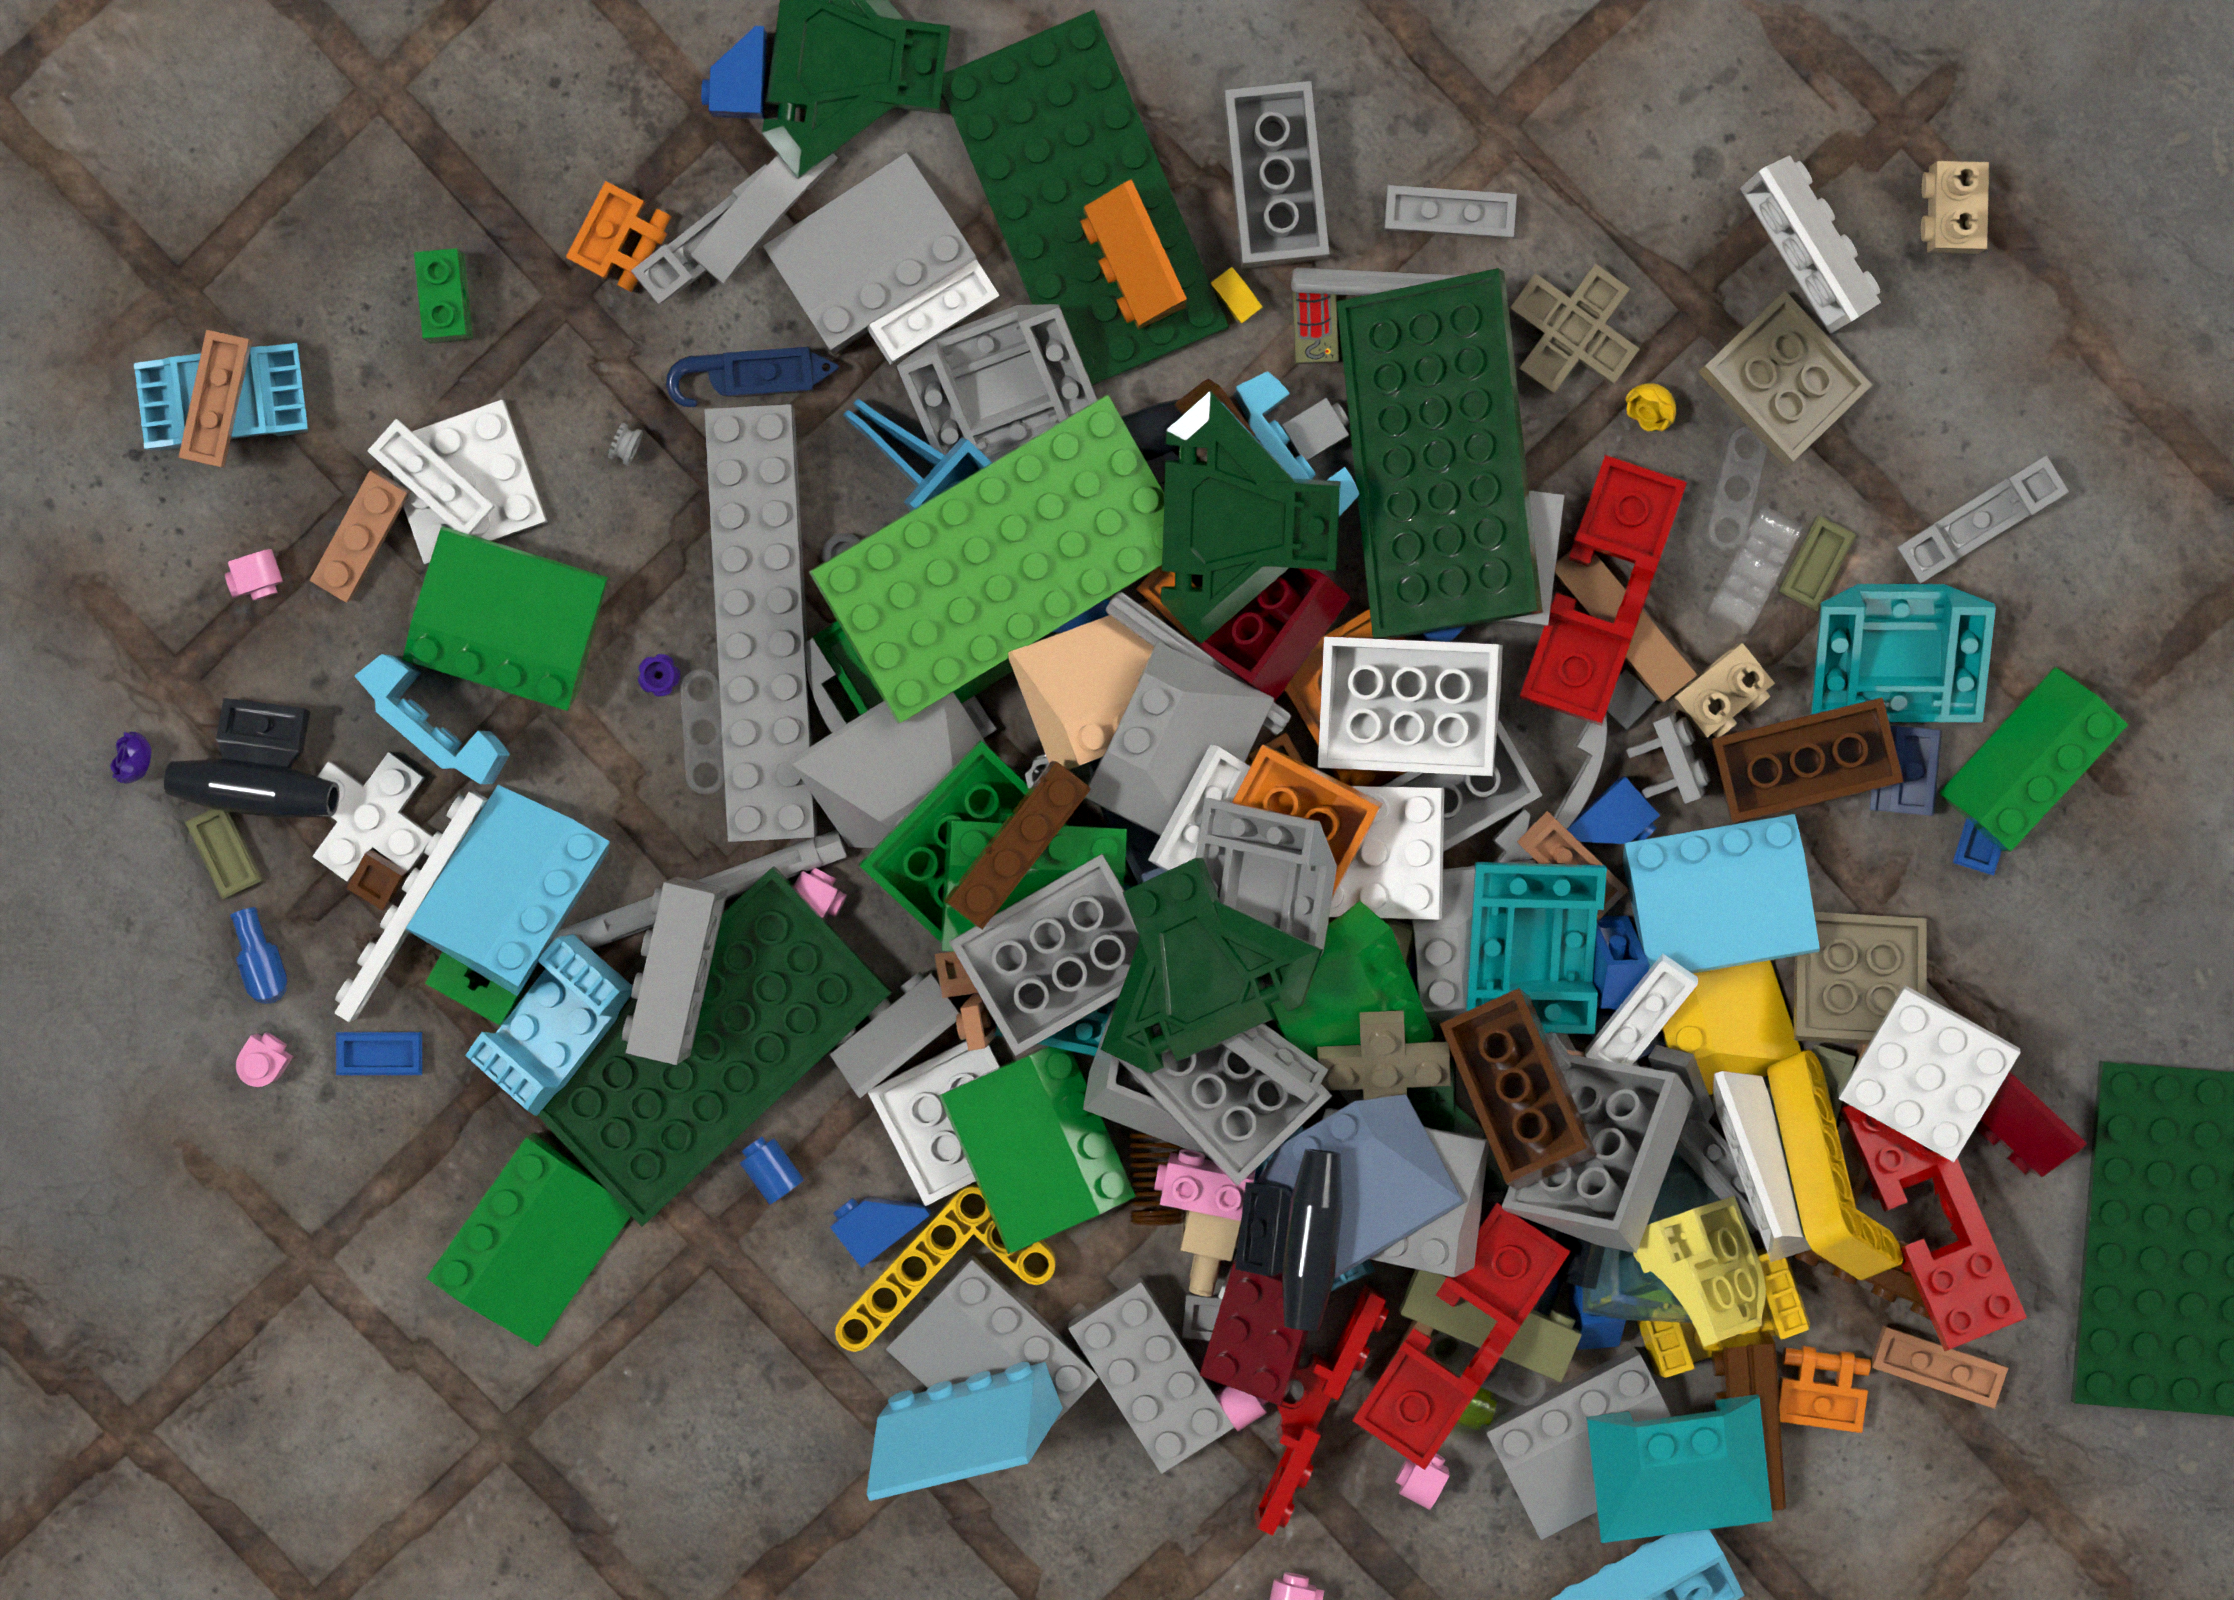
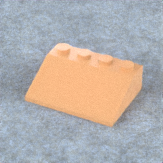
[1008,601,1165,770]

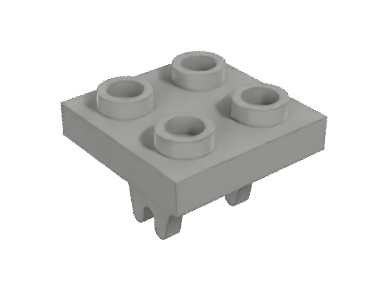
[1626,710,1711,804]

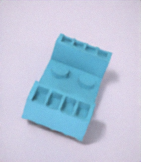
[134,343,308,451]
[1233,372,1359,517]
[355,654,510,785]
[465,934,633,1116]

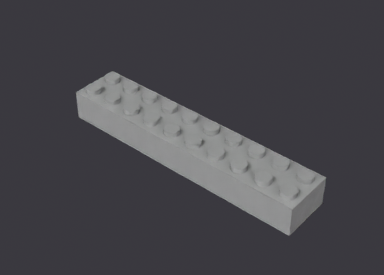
[704,404,818,842]

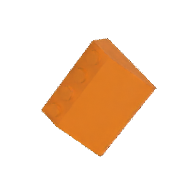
[1232,745,1383,901]

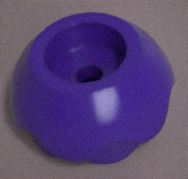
[110,731,152,784]

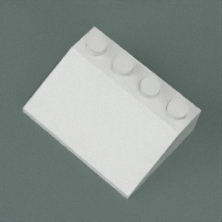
[1740,155,1881,334]
[1318,637,1503,776]
[1712,1071,1812,1262]

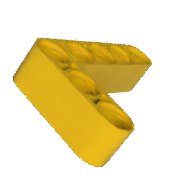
[1767,1049,1903,1280]
[835,1183,1056,1352]

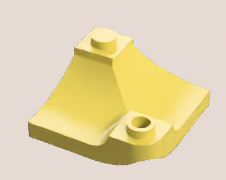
[1633,1196,1766,1347]

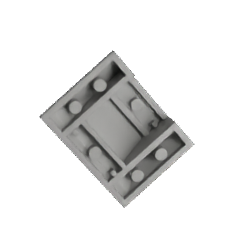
[897,304,1098,462]
[1084,641,1275,836]
[789,692,989,848]
[1196,798,1337,988]
[1411,860,1536,1034]

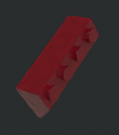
[1975,1071,2087,1177]

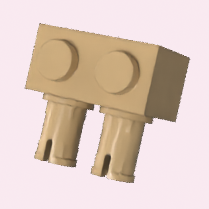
[1921,161,1989,254]
[1670,643,1775,738]
[1181,1210,1241,1297]

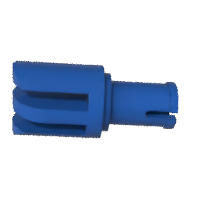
[230,907,287,1004]

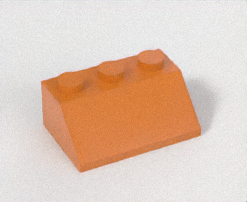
[1080,179,1187,330]

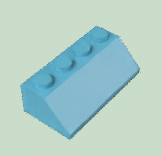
[1551,1529,1745,1600]

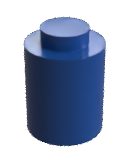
[740,1136,804,1205]

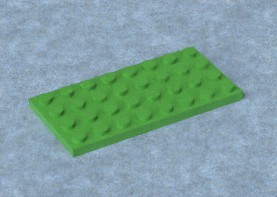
[809,395,1164,723]

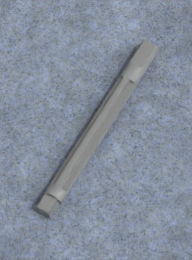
[551,830,847,950]

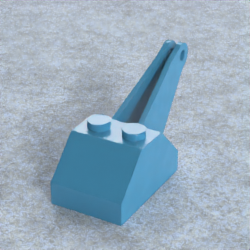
[843,398,992,511]

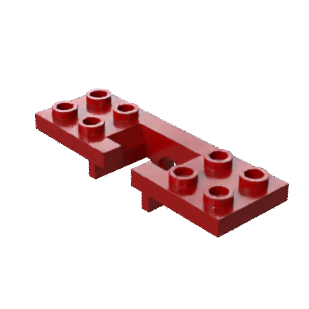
[1520,455,1687,726]
[1840,1105,2027,1351]
[1352,1202,1571,1470]
[1254,1283,1389,1536]

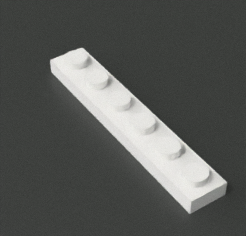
[335,791,488,1022]

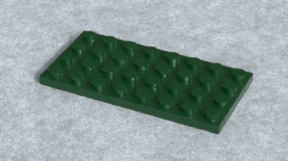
[942,10,1229,386]
[1337,268,1543,639]
[537,866,893,1227]
[2071,1061,2234,1416]

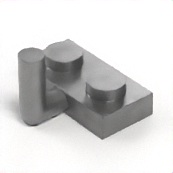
[1642,1045,1715,1123]

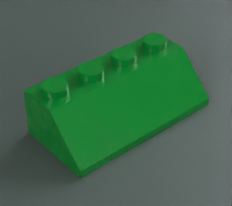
[1938,667,2129,852]

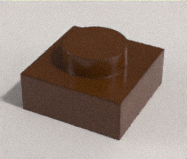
[346,849,407,911]

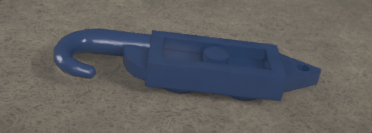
[666,347,839,408]

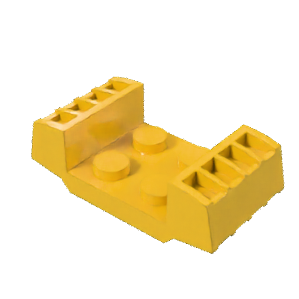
[1628,1247,1810,1378]

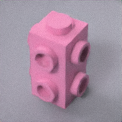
[1154,1149,1255,1221]

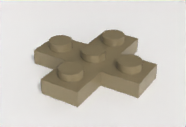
[1509,263,1639,395]
[1317,1011,1451,1100]

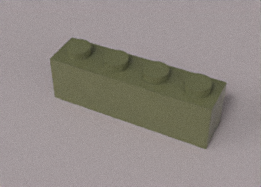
[1399,1269,1582,1382]

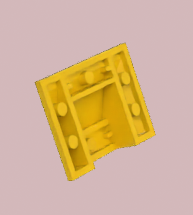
[1638,938,1801,1095]

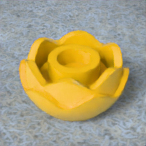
[1626,383,1677,432]

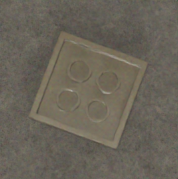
[1698,291,1872,467]
[1794,912,1927,1045]

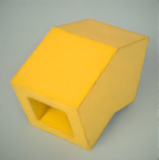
[1211,267,1263,324]

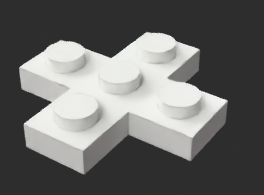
[312,752,433,882]

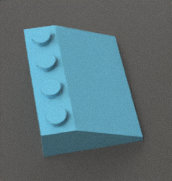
[406,785,610,996]
[1622,814,1820,973]
[867,1362,1063,1501]

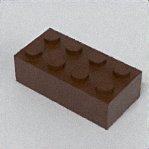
[1711,697,1904,824]
[1440,988,1597,1190]

